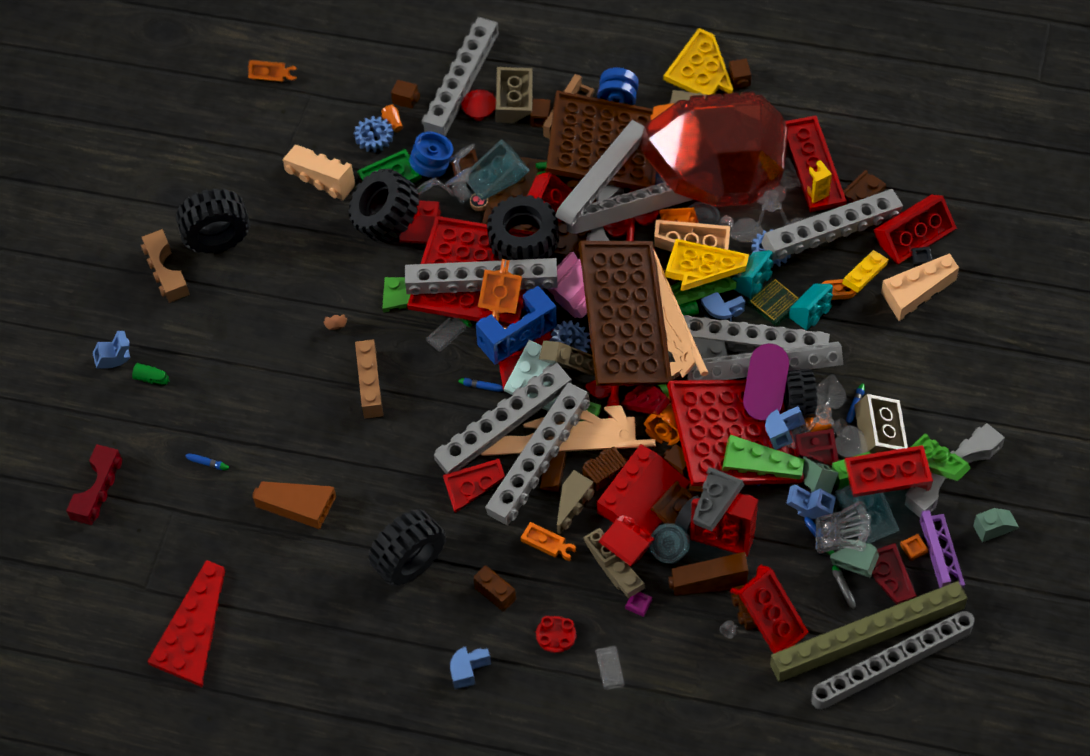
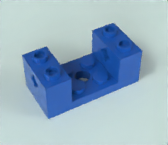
[476,286,557,365]

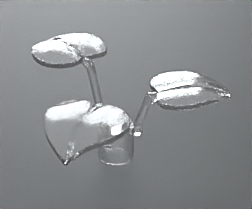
[416,144,475,203]
[730,176,804,242]
[786,374,868,458]

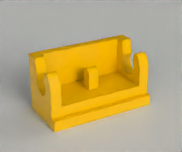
[807,160,832,203]

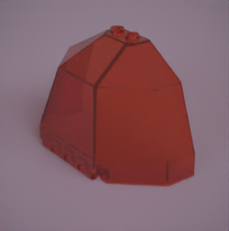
[640,92,788,207]

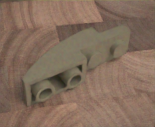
[583,528,645,598]

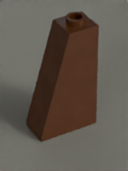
[668,552,748,596]

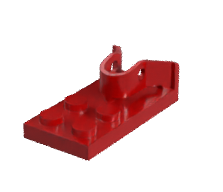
[844,445,933,497]
[730,565,809,654]

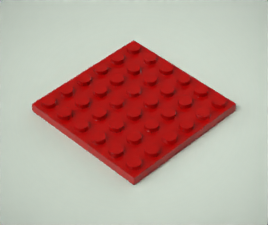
[407,216,536,327]
[667,380,804,486]

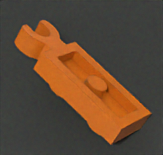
[248,60,297,81]
[521,522,576,561]

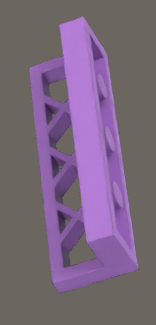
[920,510,965,588]

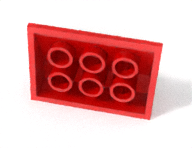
[597,444,690,536]
[690,494,758,557]

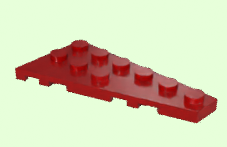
[148,560,225,687]

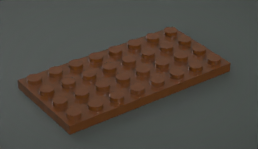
[578,241,672,386]

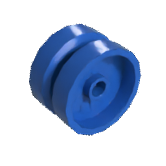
[597,67,639,105]
[409,132,454,178]

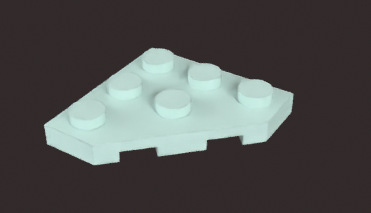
[504,340,558,411]

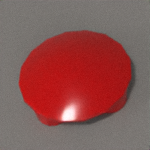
[461,89,496,121]
[536,616,576,653]

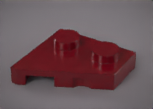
[794,429,839,466]

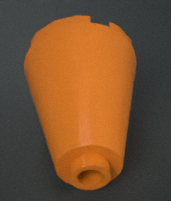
[644,396,680,445]

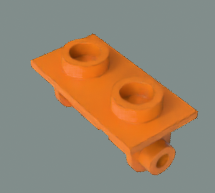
[659,207,699,223]

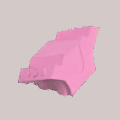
[548,252,587,318]

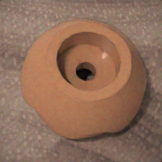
[323,314,347,330]

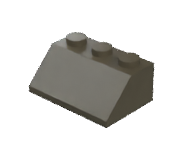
[495,67,533,123]
[854,394,908,454]

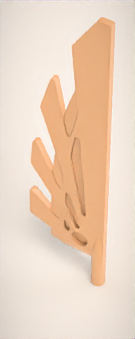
[654,250,708,378]
[481,405,656,456]

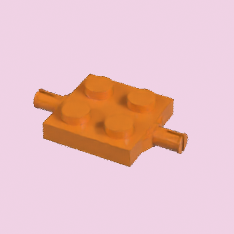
[478,259,522,322]

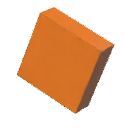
[900,534,929,561]

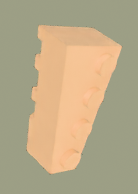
[283,144,356,201]
[654,220,730,252]
[881,253,959,321]

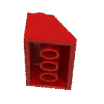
[873,195,957,264]

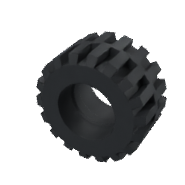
[785,369,818,418]

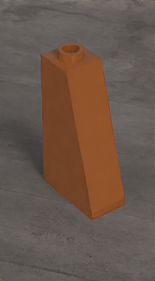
[252,482,336,529]

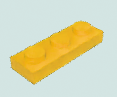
[842,250,889,293]

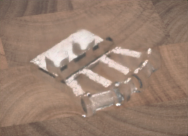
[816,501,871,554]

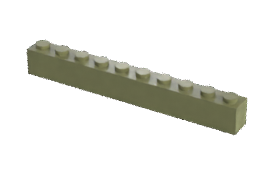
[770,581,968,682]

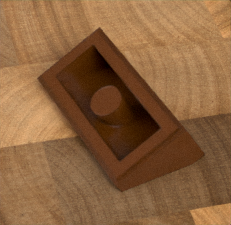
[540,451,566,492]

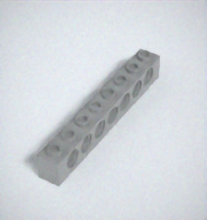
[422,17,498,136]
[761,189,903,260]
[405,258,558,295]
[684,315,830,353]
[687,341,844,380]
[434,363,572,474]
[485,382,590,526]

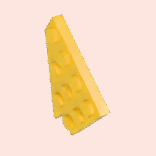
[664,28,733,96]
[665,239,749,291]

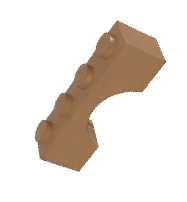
[141,229,190,303]
[355,339,383,419]

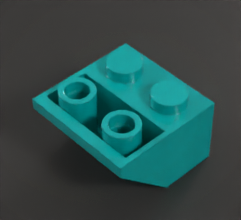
[732,250,773,299]
[789,284,833,330]

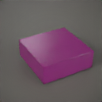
[625,592,653,617]

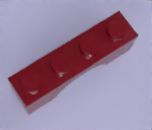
[66,444,122,525]

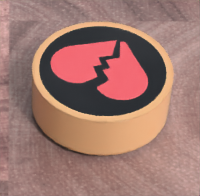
[470,193,488,211]

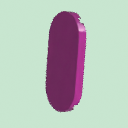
[743,343,789,421]

